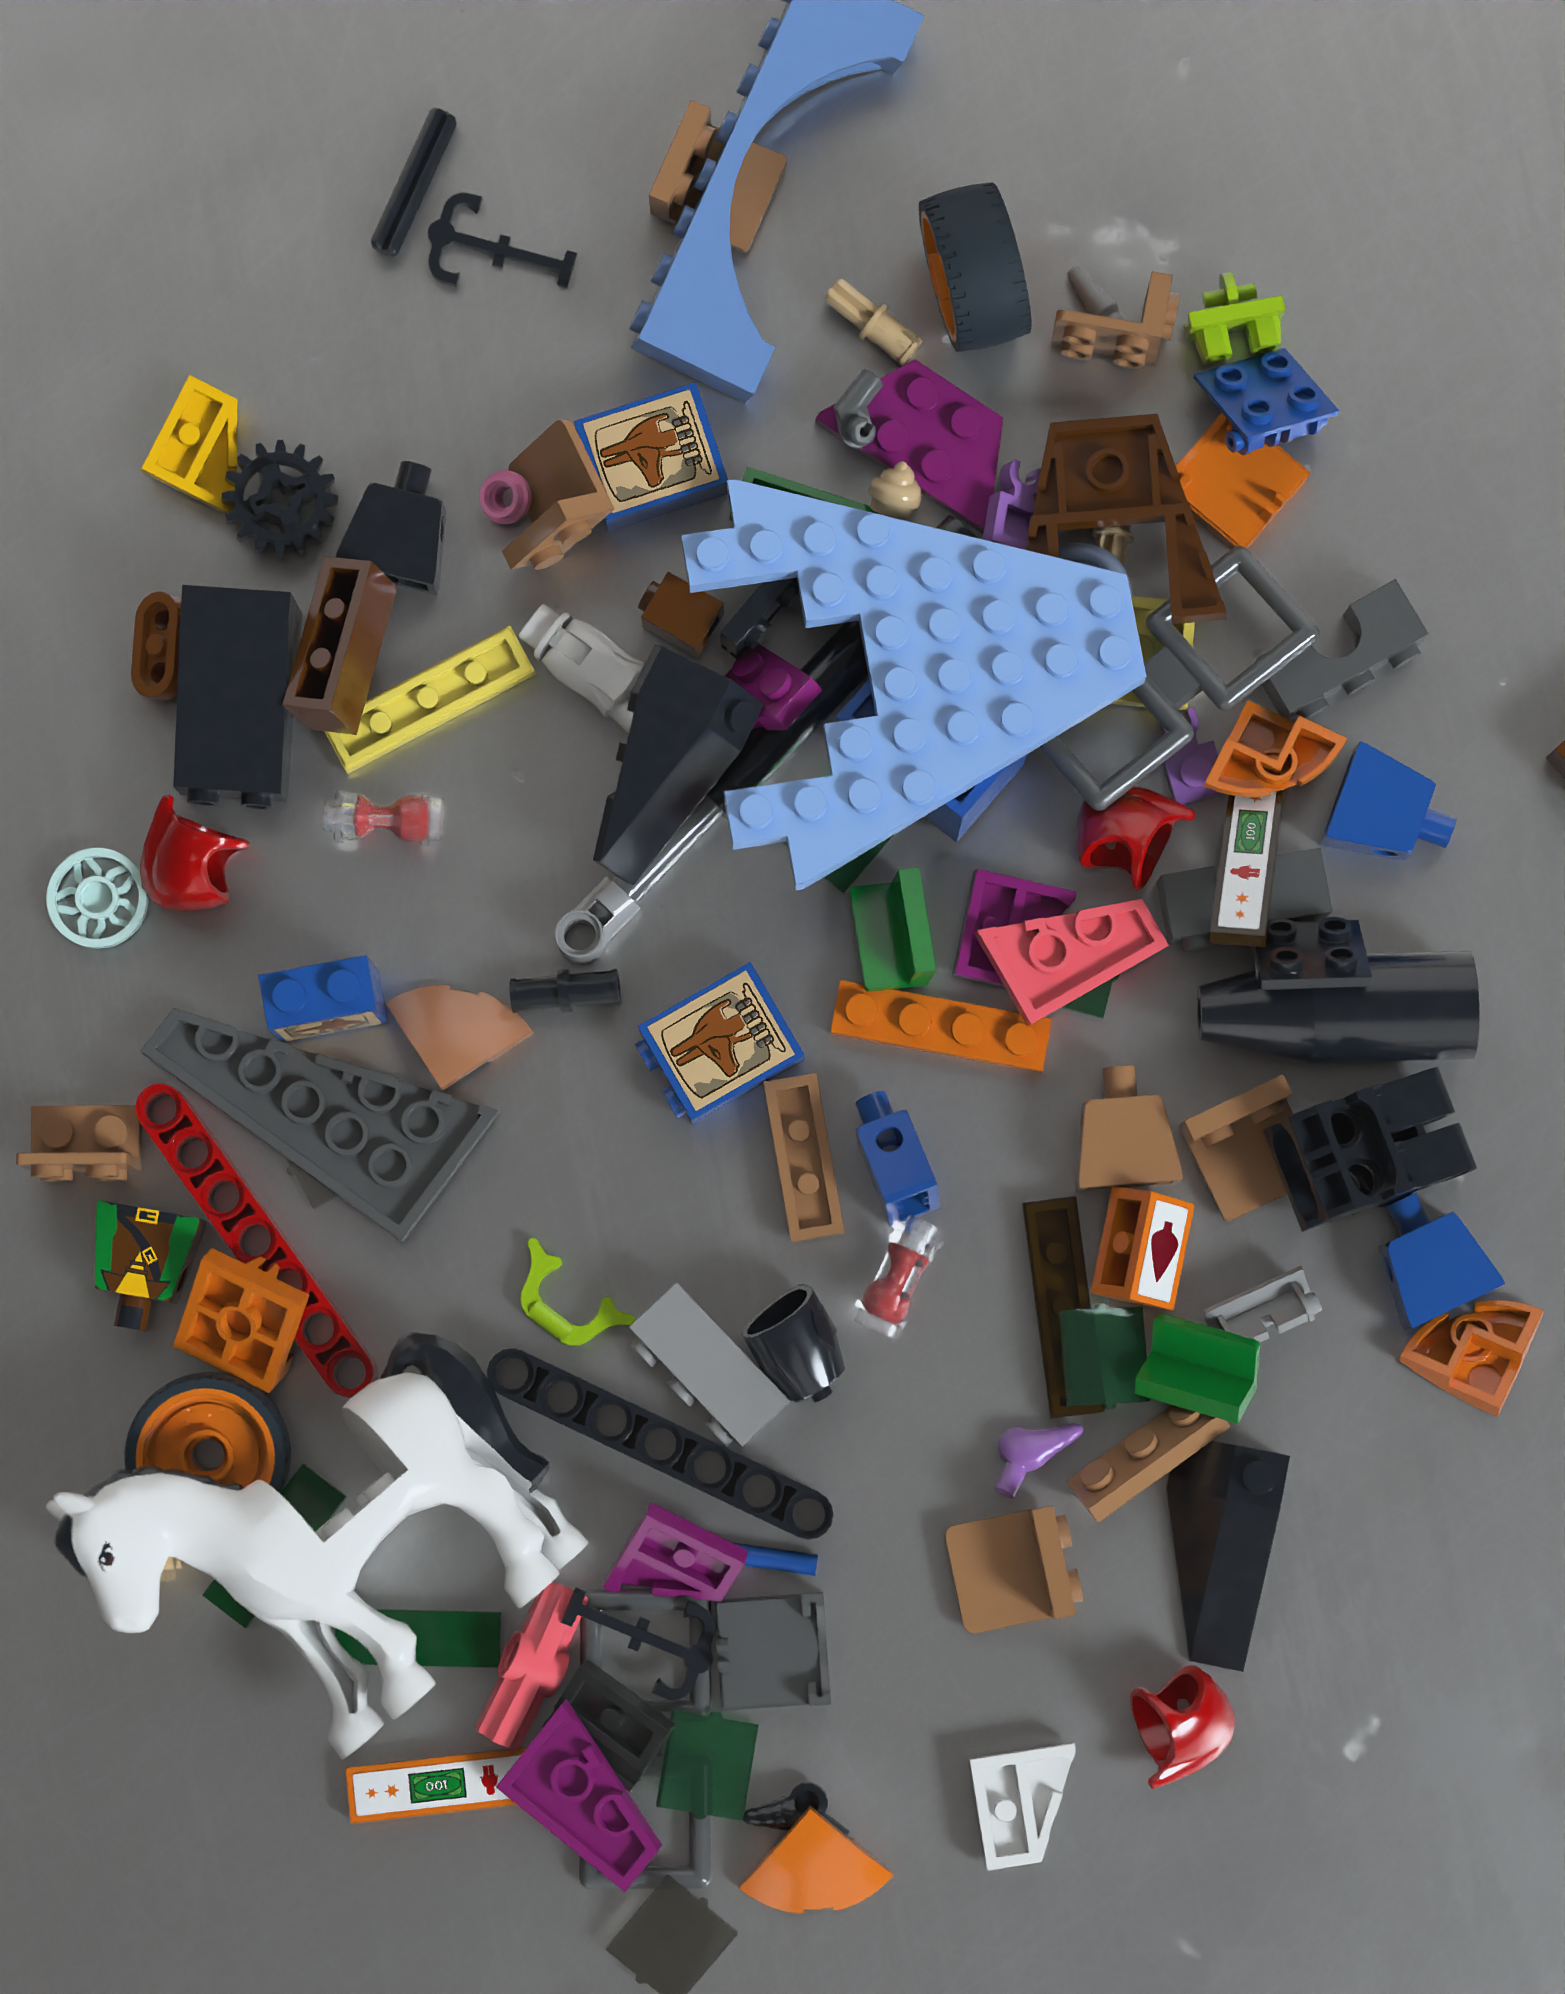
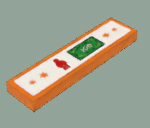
[345,1746,528,1824]

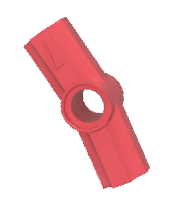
[474,1581,589,1750]

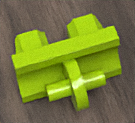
[1184,272,1286,365]

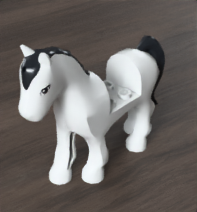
[46,1332,589,1760]

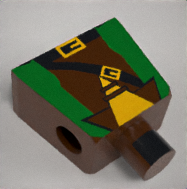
[94,1200,207,1331]

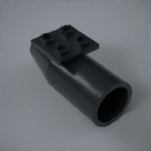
[1197,917,1480,1064]

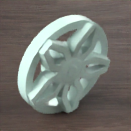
[46,848,149,949]

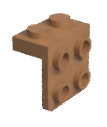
[1051,271,1180,369]
[502,419,614,570]
[945,1505,1083,1634]

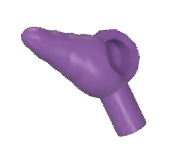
[994,1423,1083,1499]

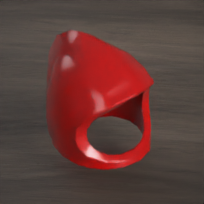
[1076,786,1195,891]
[140,795,250,912]
[1130,1665,1235,1789]

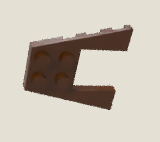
[1026,414,1226,624]

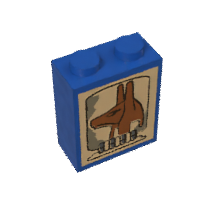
[574,382,728,532]
[258,955,388,1042]
[635,962,805,1124]

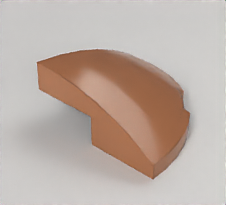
[385,985,534,1091]

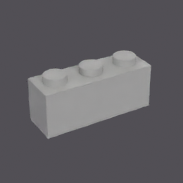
[629,1282,790,1447]

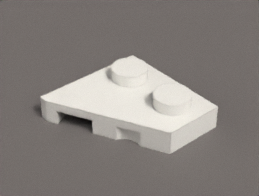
[969,1742,1076,1871]

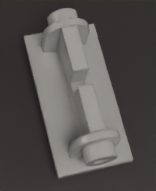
[1202,1266,1322,1343]

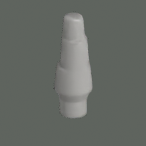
[1067,266,1125,320]

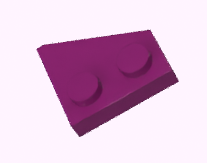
[602,1503,748,1602]

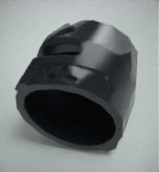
[741,1284,845,1403]

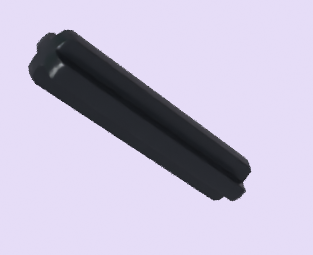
[371,108,457,257]

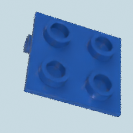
[1193,348,1340,455]

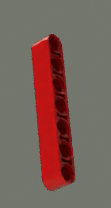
[135,1083,378,1398]

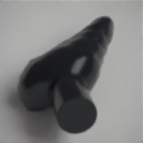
[741,1782,850,1836]

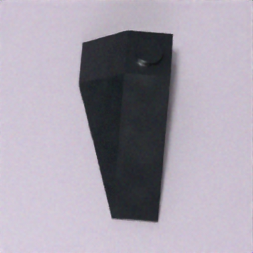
[593,644,764,885]
[1166,1441,1290,1672]

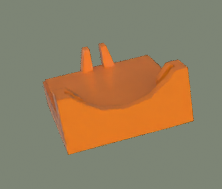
[1176,412,1311,549]
[172,1248,309,1393]

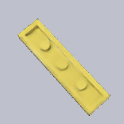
[325,625,536,774]

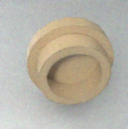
[868,461,922,520]

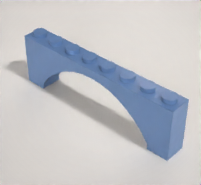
[629,0,925,403]

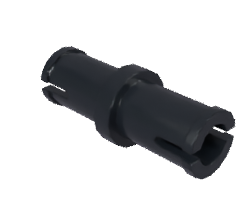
[509,969,621,1013]

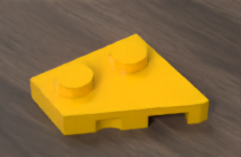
[141,374,237,515]

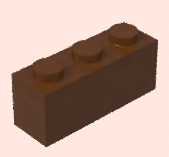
[282,556,397,735]

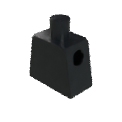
[335,461,446,595]

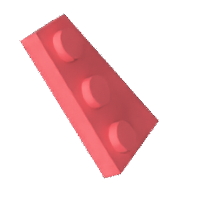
[974,899,1169,1026]

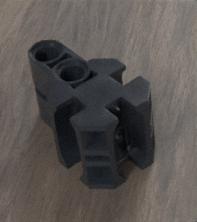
[1263,1067,1477,1232]

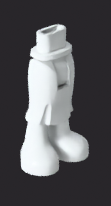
[519,604,646,734]

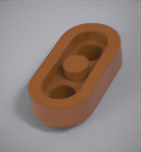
[131,592,181,701]

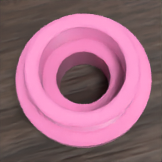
[479,470,532,524]

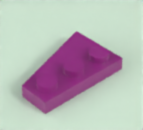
[496,1699,662,1892]

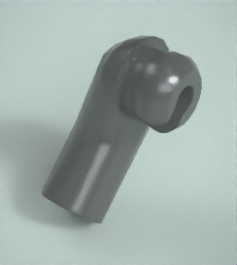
[834,369,884,448]

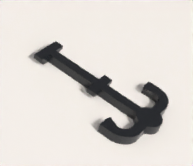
[428,192,577,288]
[561,1587,716,1700]

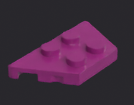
[815,359,1003,534]

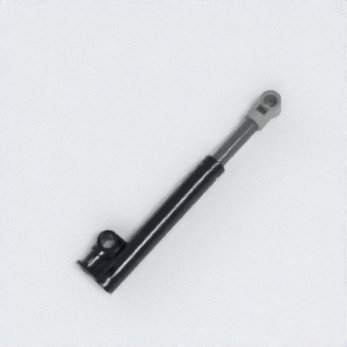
[555,515,980,965]

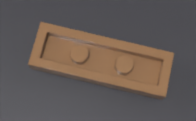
[763,1073,845,1243]
[1066,1405,1231,1523]

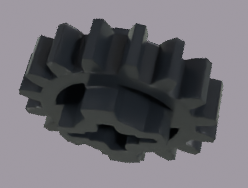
[222,440,338,558]

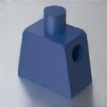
[1319,741,1457,860]
[855,1091,940,1227]
[1379,1193,1505,1331]

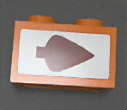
[1090,1186,1195,1311]

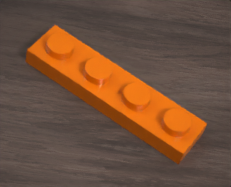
[830,980,1052,1073]

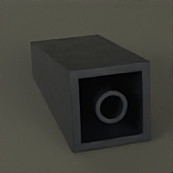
[173,585,303,810]

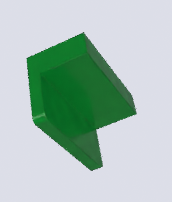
[849,867,936,992]
[1135,1313,1260,1424]

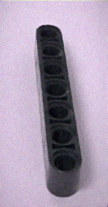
[487,1348,834,1540]

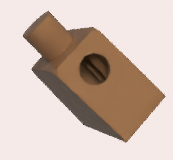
[1075,1065,1183,1192]

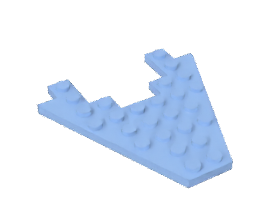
[681,479,1146,891]

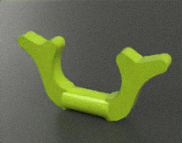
[521,1238,636,1347]

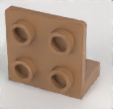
[649,100,787,253]
[1179,1075,1293,1222]
[16,1105,142,1182]

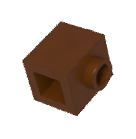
[638,572,725,659]

